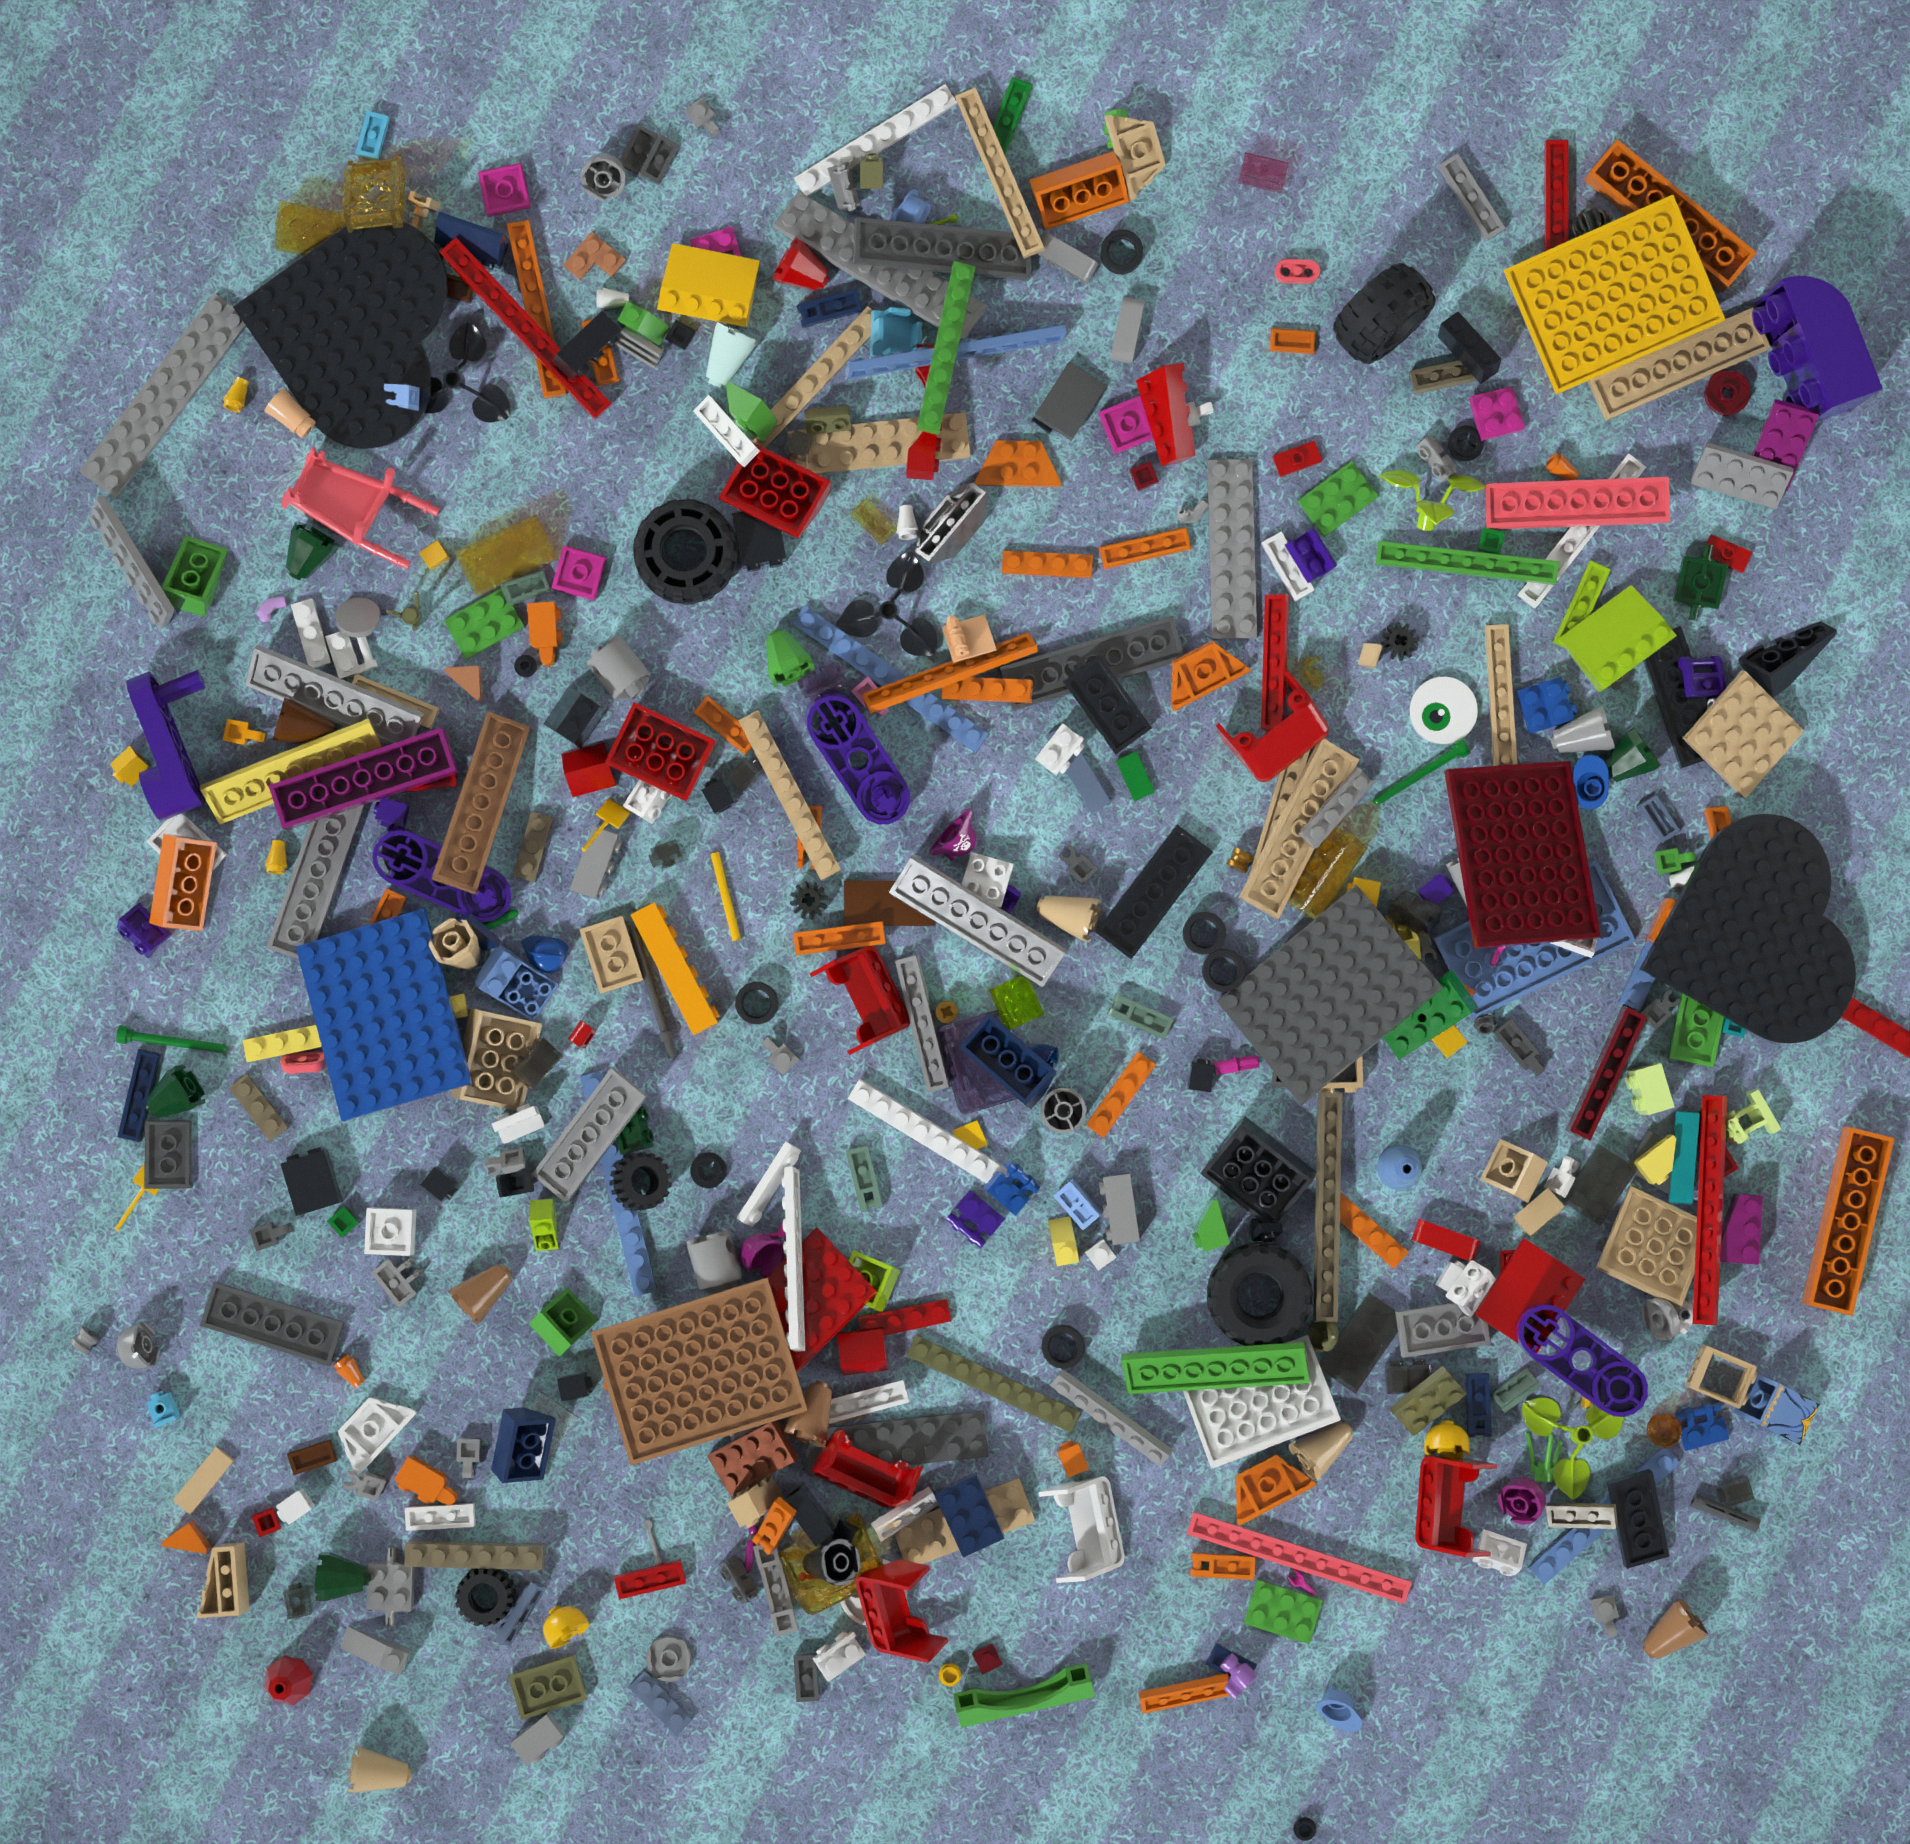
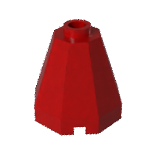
[772,237,830,291]
[264,1656,313,1705]

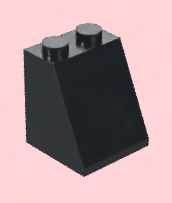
[543,687,605,749]

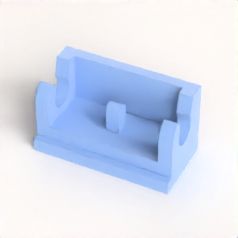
[384,384,420,411]
[1053,1178,1103,1230]

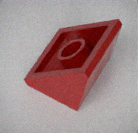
[561,742,616,797]
[837,1327,888,1376]

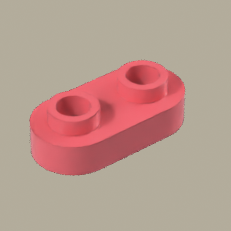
[1274,259,1320,284]
[280,1051,326,1074]

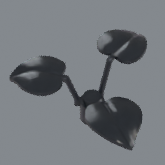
[424,320,510,423]
[836,552,938,656]

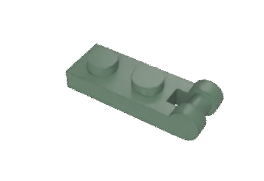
[1107,994,1174,1040]
[846,1145,883,1213]

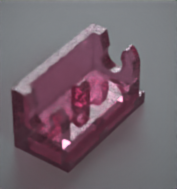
[1238,152,1289,193]

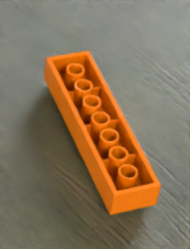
[1584,139,1757,293]
[1801,1127,1895,1316]

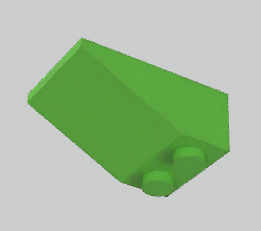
[161,536,228,617]

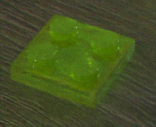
[989,975,1044,1030]

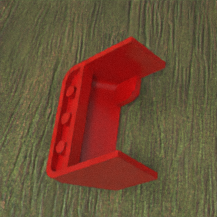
[1216,670,1329,782]
[809,946,910,1055]
[811,1429,923,1509]
[1415,1456,1497,1558]
[855,1560,949,1663]

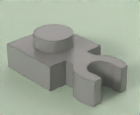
[342,1470,386,1501]

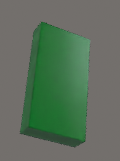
[1116,752,1155,802]

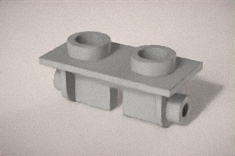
[827,162,860,212]
[1415,435,1457,483]

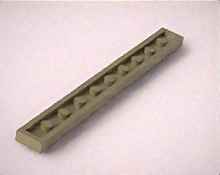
[1313,1092,1342,1322]

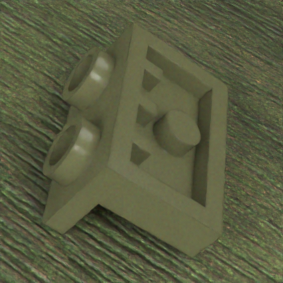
[804,405,851,435]

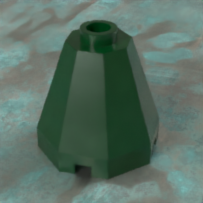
[286,522,339,580]
[1604,727,1661,782]
[146,1064,206,1118]
[315,1552,370,1601]

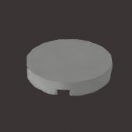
[335,597,381,638]
[1642,1296,1680,1342]
[646,1635,692,1682]

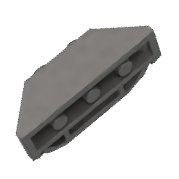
[915,483,989,563]

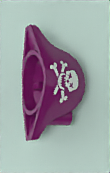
[929,808,976,860]

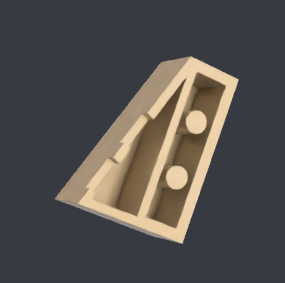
[727,1474,784,1528]
[196,1542,250,1618]

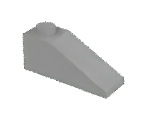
[340,1626,412,1675]

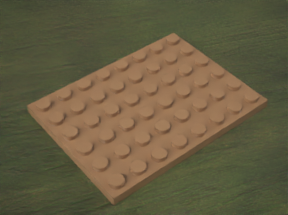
[590,1277,808,1466]

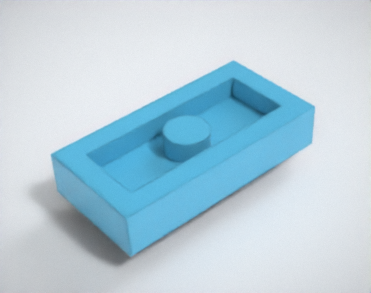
[355,111,390,161]

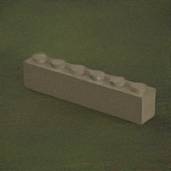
[404,1540,546,1570]

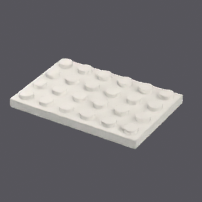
[1183,1335,1341,1468]

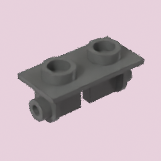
[719,1555,758,1604]

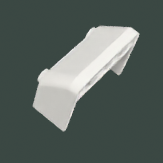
[1039,1477,1124,1583]

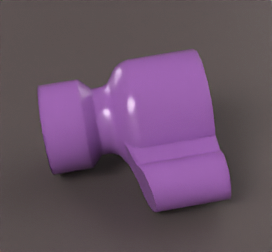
[1220,1653,1257,1699]

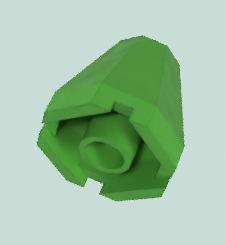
[766,629,816,687]

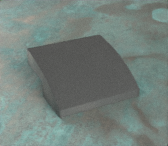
[619,124,679,185]

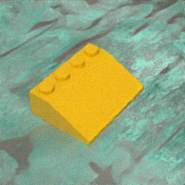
[657,243,760,328]

